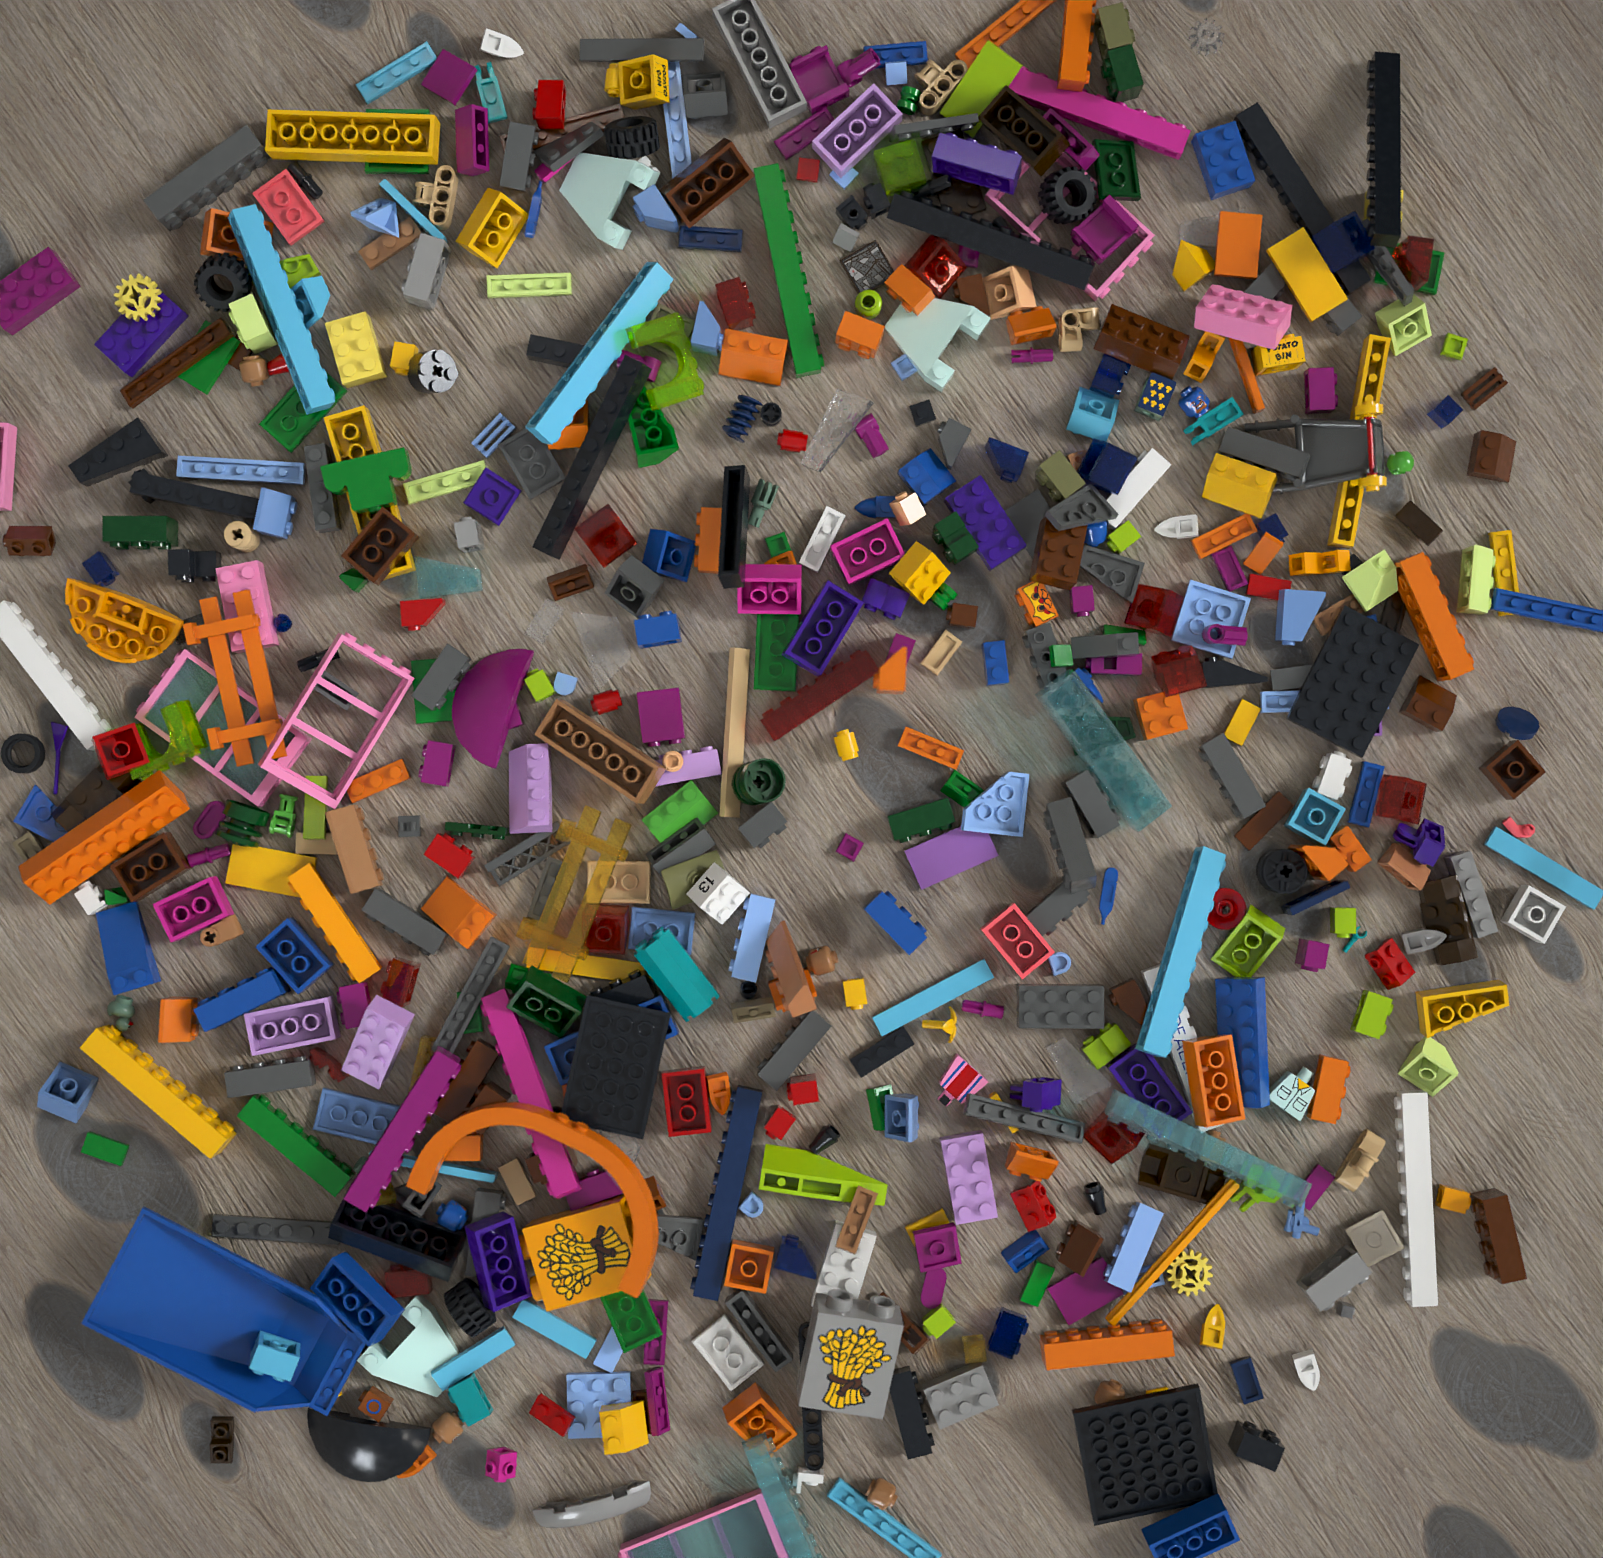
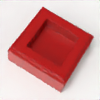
[797,157,820,183]

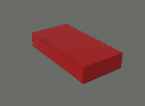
[1245,574,1292,601]

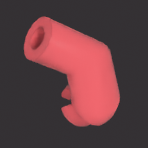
[1502,817,1535,838]

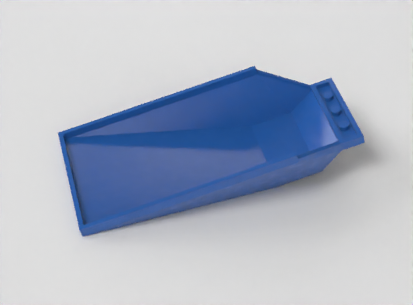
[81,1207,366,1416]

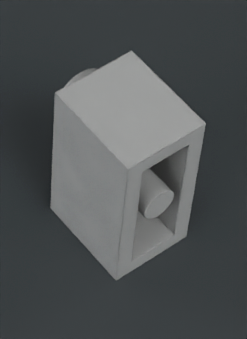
[454,517,485,553]

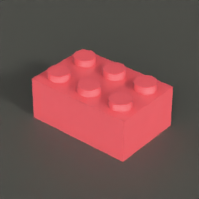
[980,902,1055,980]

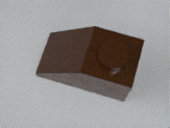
[952,273,990,317]

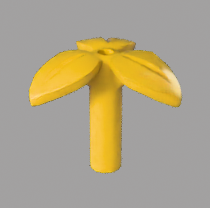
[922,1006,957,1043]

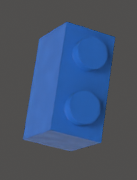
[981,640,1009,686]

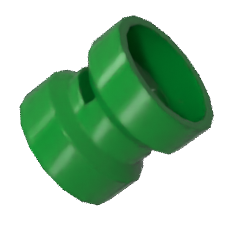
[896,86,922,115]
[929,582,958,611]

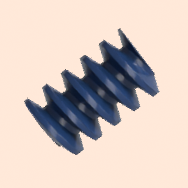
[722,395,763,443]

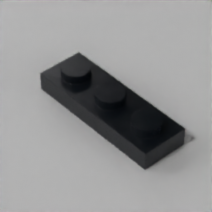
[850,1026,915,1078]

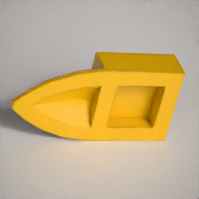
[1199,1304,1225,1350]

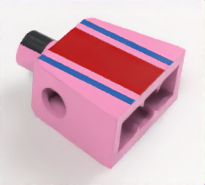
[937,1053,988,1107]

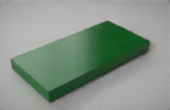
[259,367,348,453]
[754,614,799,692]

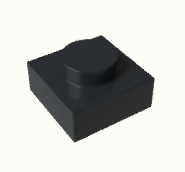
[909,399,936,427]

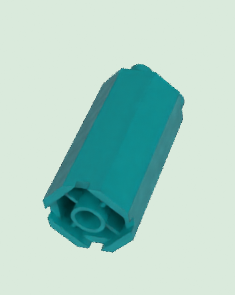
[634,926,720,1022]

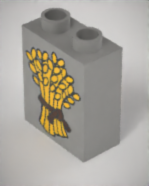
[796,1289,904,1419]

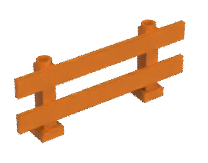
[183,589,287,767]

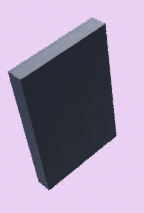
[1281,879,1351,915]

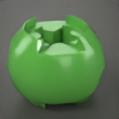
[1387,451,1414,475]

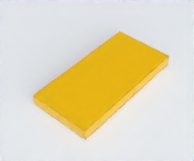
[1266,227,1348,323]
[225,844,317,898]

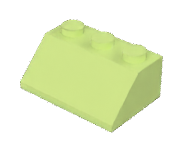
[1456,545,1496,615]

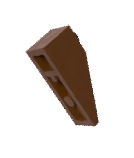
[1108,978,1148,1025]

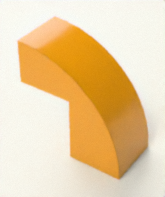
[1183,331,1226,383]
[1288,550,1351,576]

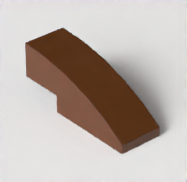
[880,1292,931,1354]

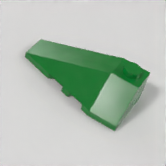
[627,386,679,468]

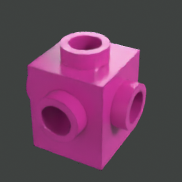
[485,1447,517,1483]

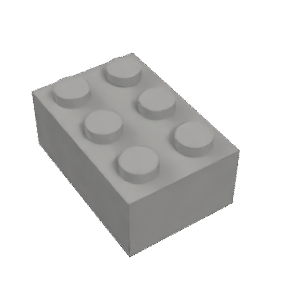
[401,233,451,311]
[1296,1244,1372,1311]
[922,1359,999,1429]

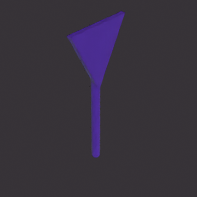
[51,722,68,795]

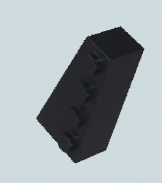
[68,417,168,487]

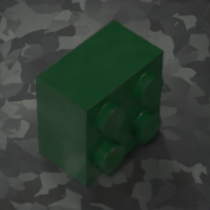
[1100,44,1144,102]

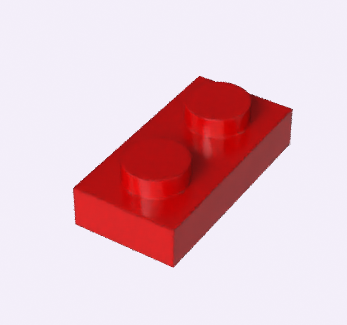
[529,1393,575,1437]

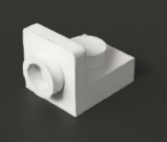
[792,1466,824,1494]

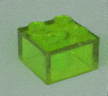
[873,139,927,197]

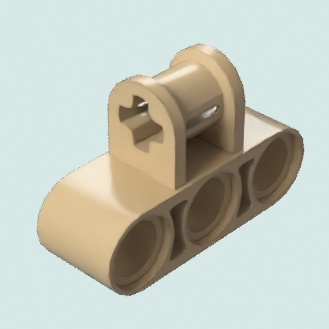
[914,59,968,116]
[412,165,458,231]
[1334,1129,1386,1192]

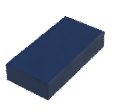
[1229,1356,1264,1405]

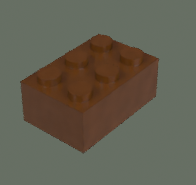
[341,506,419,586]
[1029,516,1088,591]
[109,832,193,902]

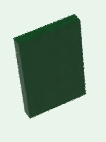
[1092,139,1141,201]

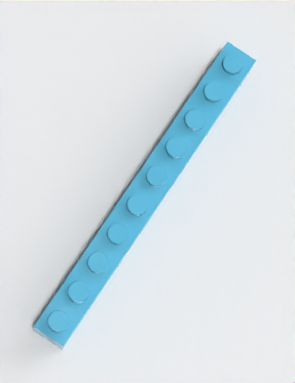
[228,204,335,415]
[525,262,674,444]
[1135,846,1226,1058]

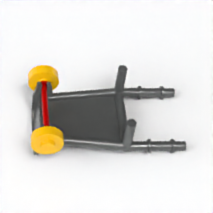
[1245,401,1387,494]

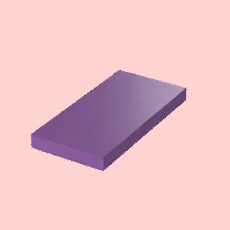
[904,826,999,890]

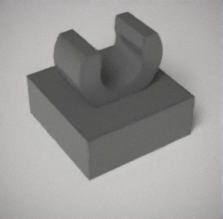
[398,815,421,837]

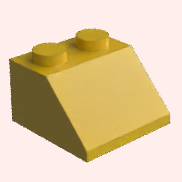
[599,1400,649,1455]

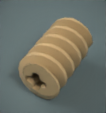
[224,521,260,553]

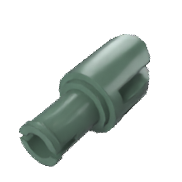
[748,478,779,528]

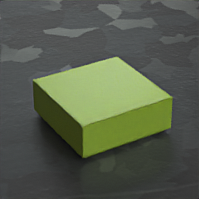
[1440,333,1468,360]

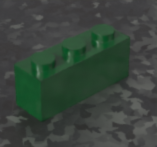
[887,798,956,843]

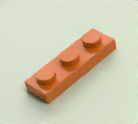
[1191,514,1258,559]
[898,727,964,770]
[347,759,411,803]

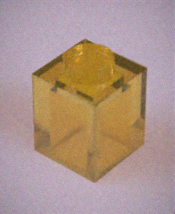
[962,1334,987,1363]

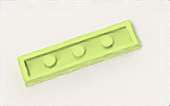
[487,273,572,298]
[403,460,487,505]

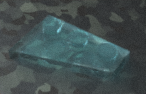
[414,556,483,598]

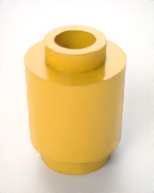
[604,63,620,97]
[834,729,859,761]

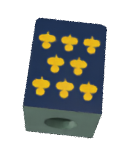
[1134,372,1176,421]

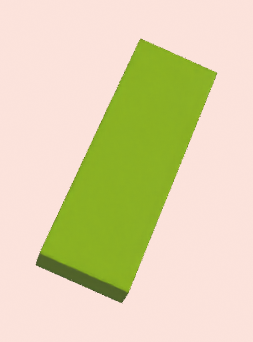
[303,776,328,840]

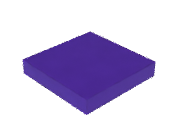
[463,467,522,526]

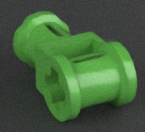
[269,793,298,838]

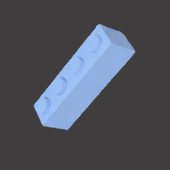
[728,893,776,983]
[1103,1202,1164,1293]

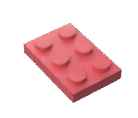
[252,169,325,246]

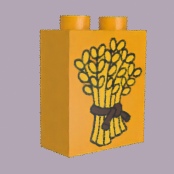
[518,1194,652,1312]

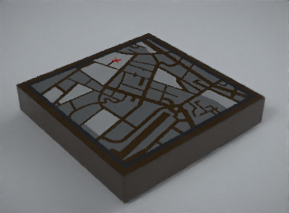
[839,240,894,294]

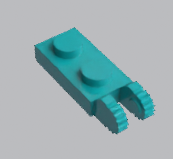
[474,62,508,124]
[1183,397,1244,445]

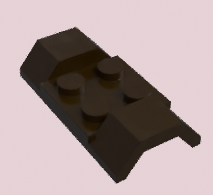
[50,764,142,832]
[1418,875,1478,965]
[1137,1143,1231,1205]

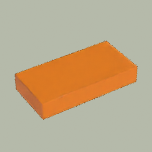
[1243,532,1284,575]

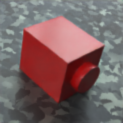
[764,1105,796,1140]

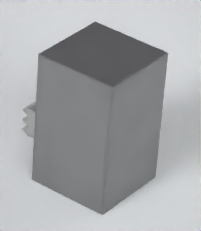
[1336,1301,1355,1319]

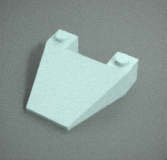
[559,152,660,250]
[885,298,991,392]
[357,1293,460,1397]

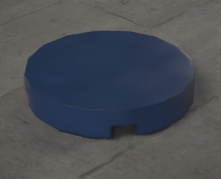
[1495,707,1540,740]

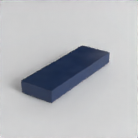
[678,225,743,252]

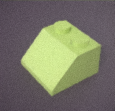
[1375,294,1432,356]

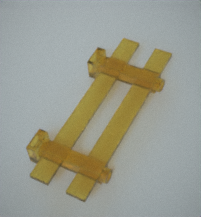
[516,805,631,983]

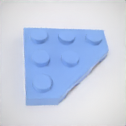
[961,772,1029,837]

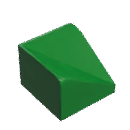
[339,568,369,593]
[104,887,131,905]

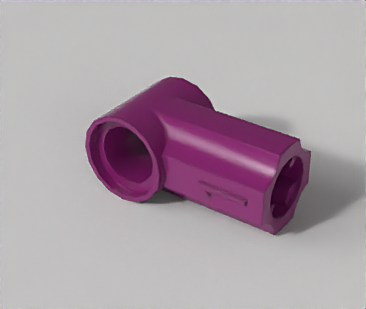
[837,48,881,88]
[616,349,662,382]
[852,413,889,459]
[1202,624,1248,646]

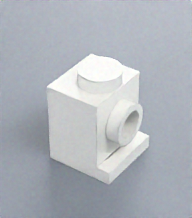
[74,881,108,915]

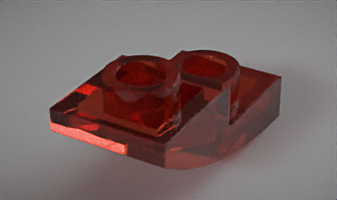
[309,1047,349,1083]

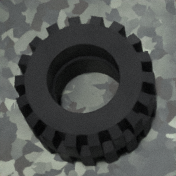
[604,116,660,159]
[1038,166,1097,225]
[194,253,253,312]
[444,1278,496,1337]

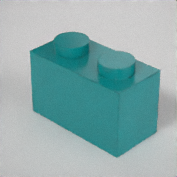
[448,1372,493,1427]

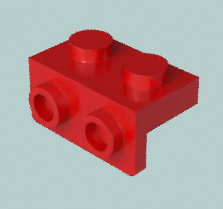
[1365,938,1416,990]
[1010,1180,1057,1232]

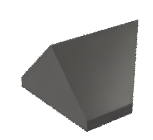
[390,1181,442,1218]

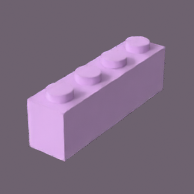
[655,746,722,787]

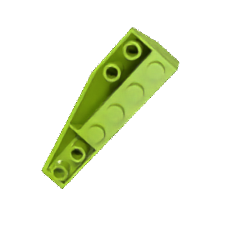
[759,1144,888,1206]

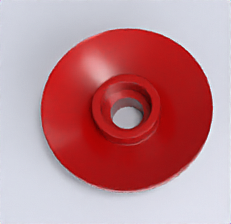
[1207,888,1246,930]

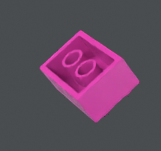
[830,518,905,586]
[737,564,802,614]
[153,876,235,943]

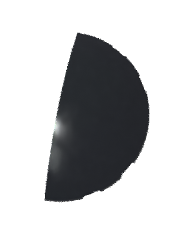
[307,1407,432,1482]

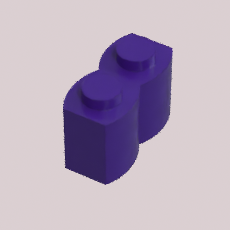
[862,578,910,620]

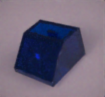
[1312,211,1375,274]
[1077,439,1137,495]

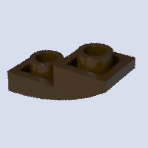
[1395,500,1443,546]
[209,1416,234,1464]

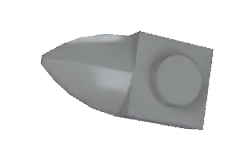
[1401,928,1447,955]

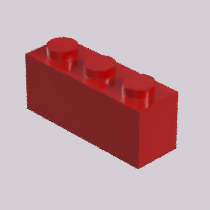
[786,1073,819,1106]

